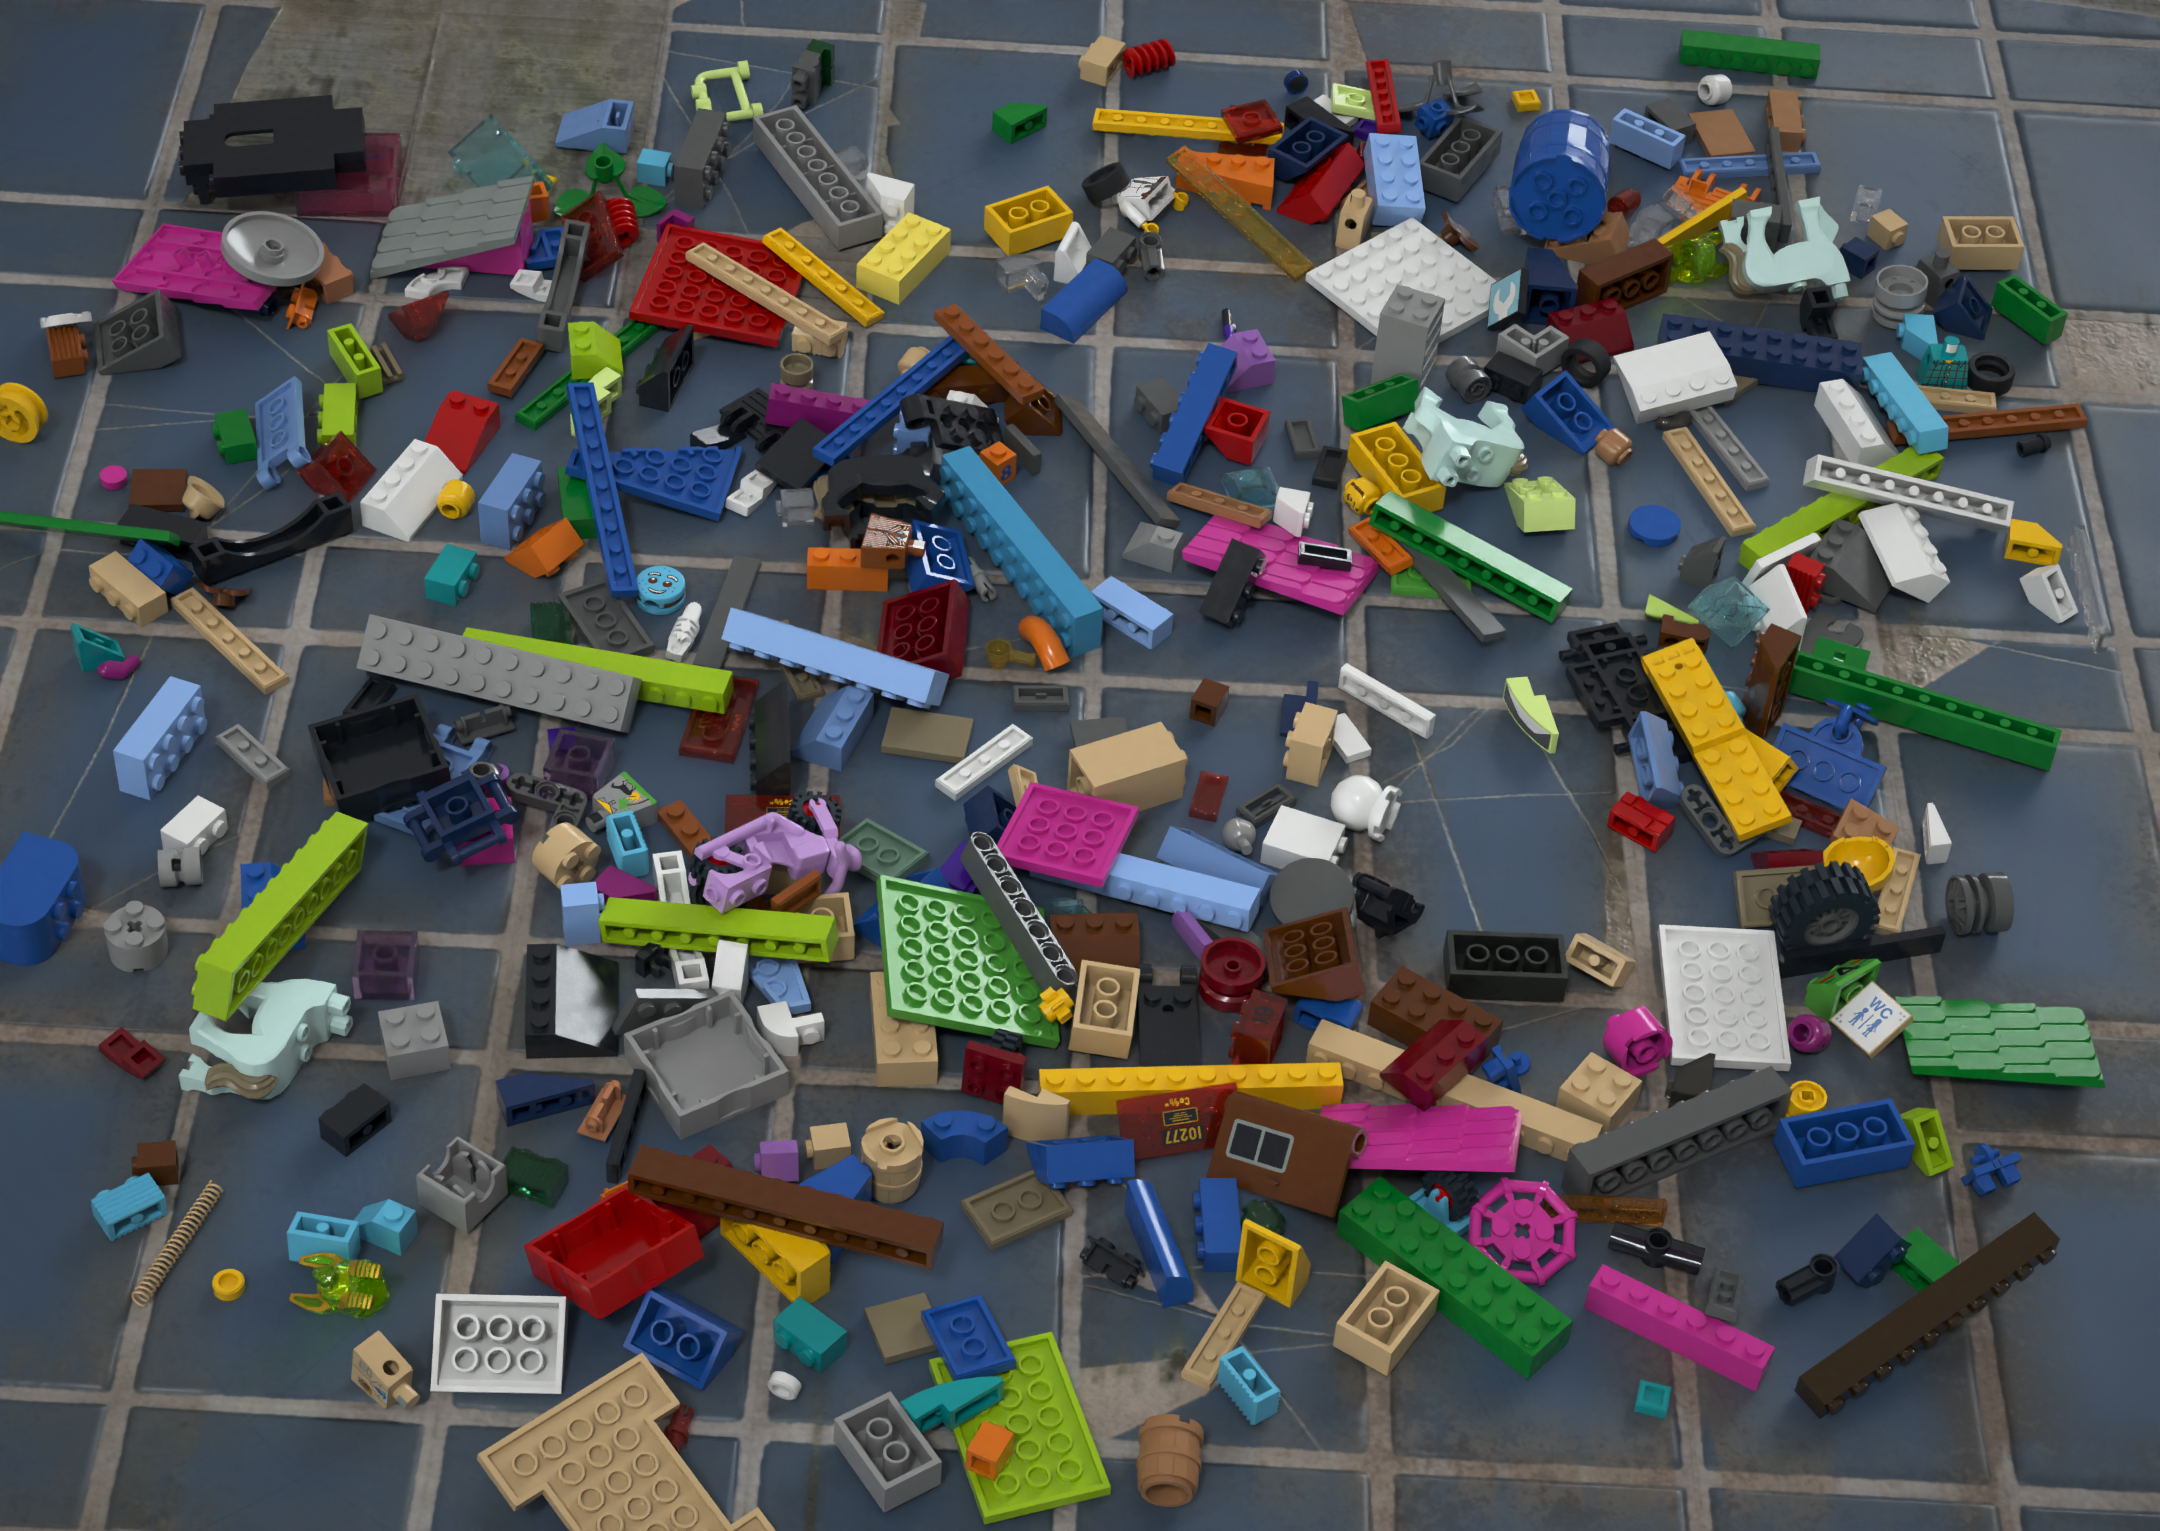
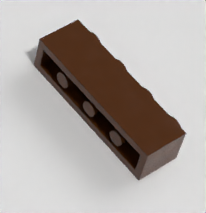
[923,362,1019,404]

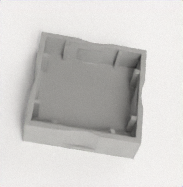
[624,990,789,1140]

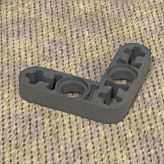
[506,773,587,844]
[1679,784,1776,858]

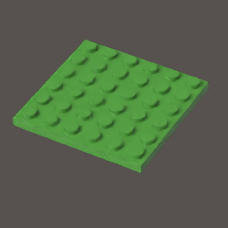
[876,875,1060,1049]

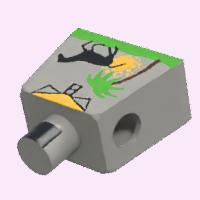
[585,771,658,832]

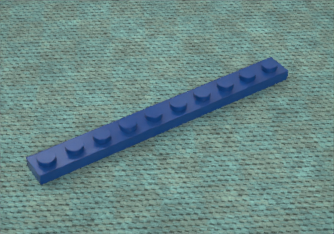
[812,332,987,466]
[566,382,639,598]

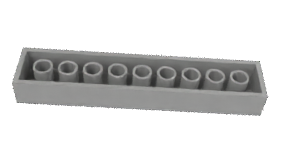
[356,614,642,734]

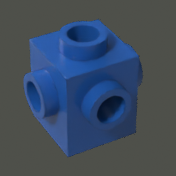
[1414,98,1455,138]

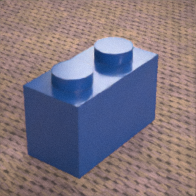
[127,538,194,595]

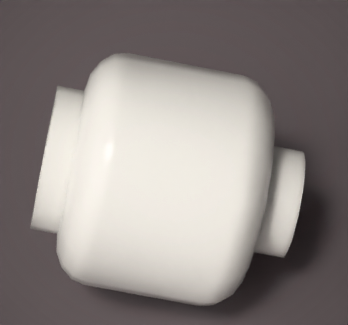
[1698,74,1733,105]

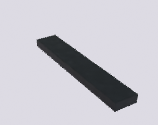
[1778,926,1946,979]

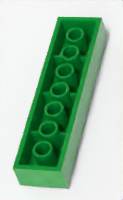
[1336,1176,1573,1380]

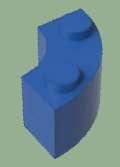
[921,1111,1008,1166]

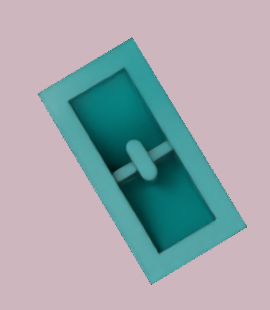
[70,623,125,673]

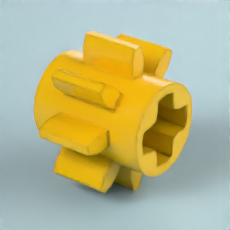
[1038,986,1075,1024]

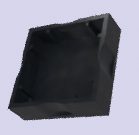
[307,693,451,820]

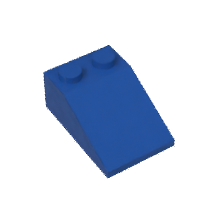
[1521,370,1616,455]

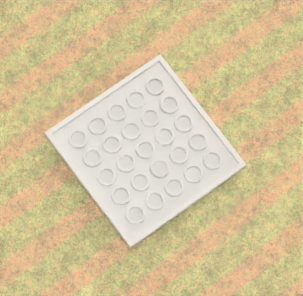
[1305,218,1497,343]

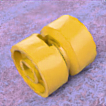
[1785,1080,1827,1118]

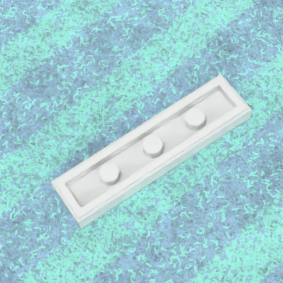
[1338,663,1436,739]
[935,724,1033,801]

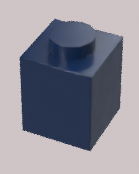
[1839,237,1880,279]

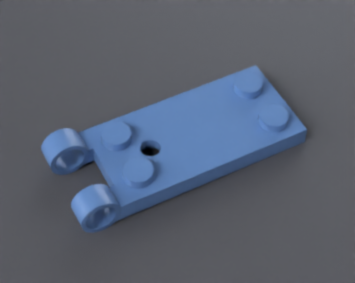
[255,376,311,490]
[374,723,494,835]

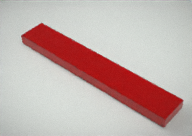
[1366,59,1402,134]

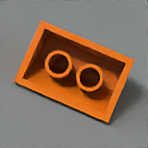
[807,547,888,592]

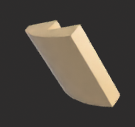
[1002,1086,1070,1141]

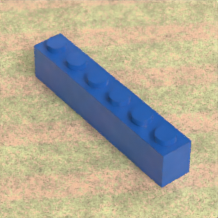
[1150,343,1237,485]

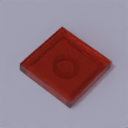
[1221,99,1283,144]

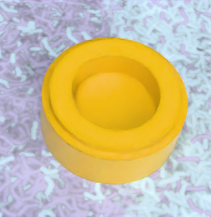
[212,1269,246,1301]

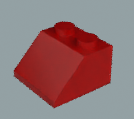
[1204,397,1271,466]

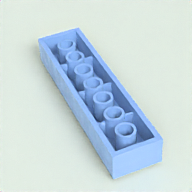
[721,608,950,709]

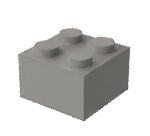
[378,1001,451,1080]

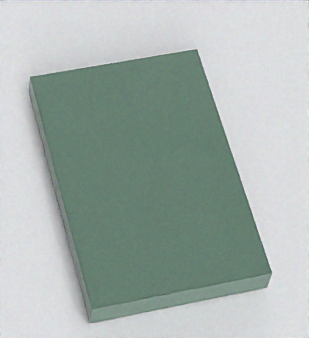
[837,818,930,882]

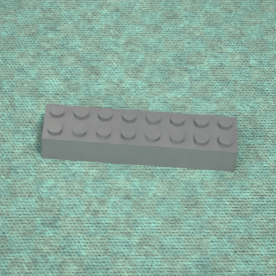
[753,105,883,250]

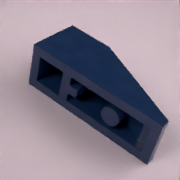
[495,1073,596,1127]

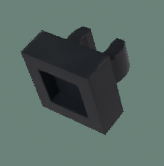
[635,942,672,978]

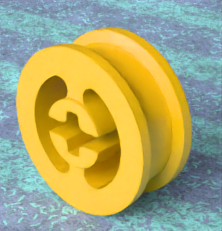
[0,383,48,443]

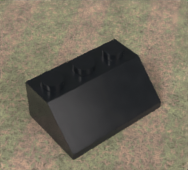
[636,324,694,412]

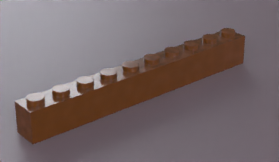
[628,1145,944,1271]

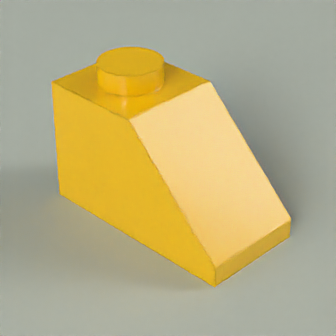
[2004,519,2062,566]

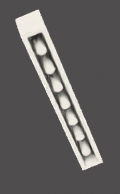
[1803,454,2014,532]

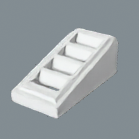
[1922,803,1952,865]

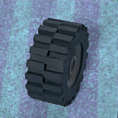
[1768,861,1881,951]

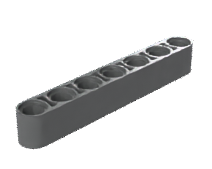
[960,832,1079,995]

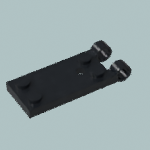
[1136,964,1201,1067]

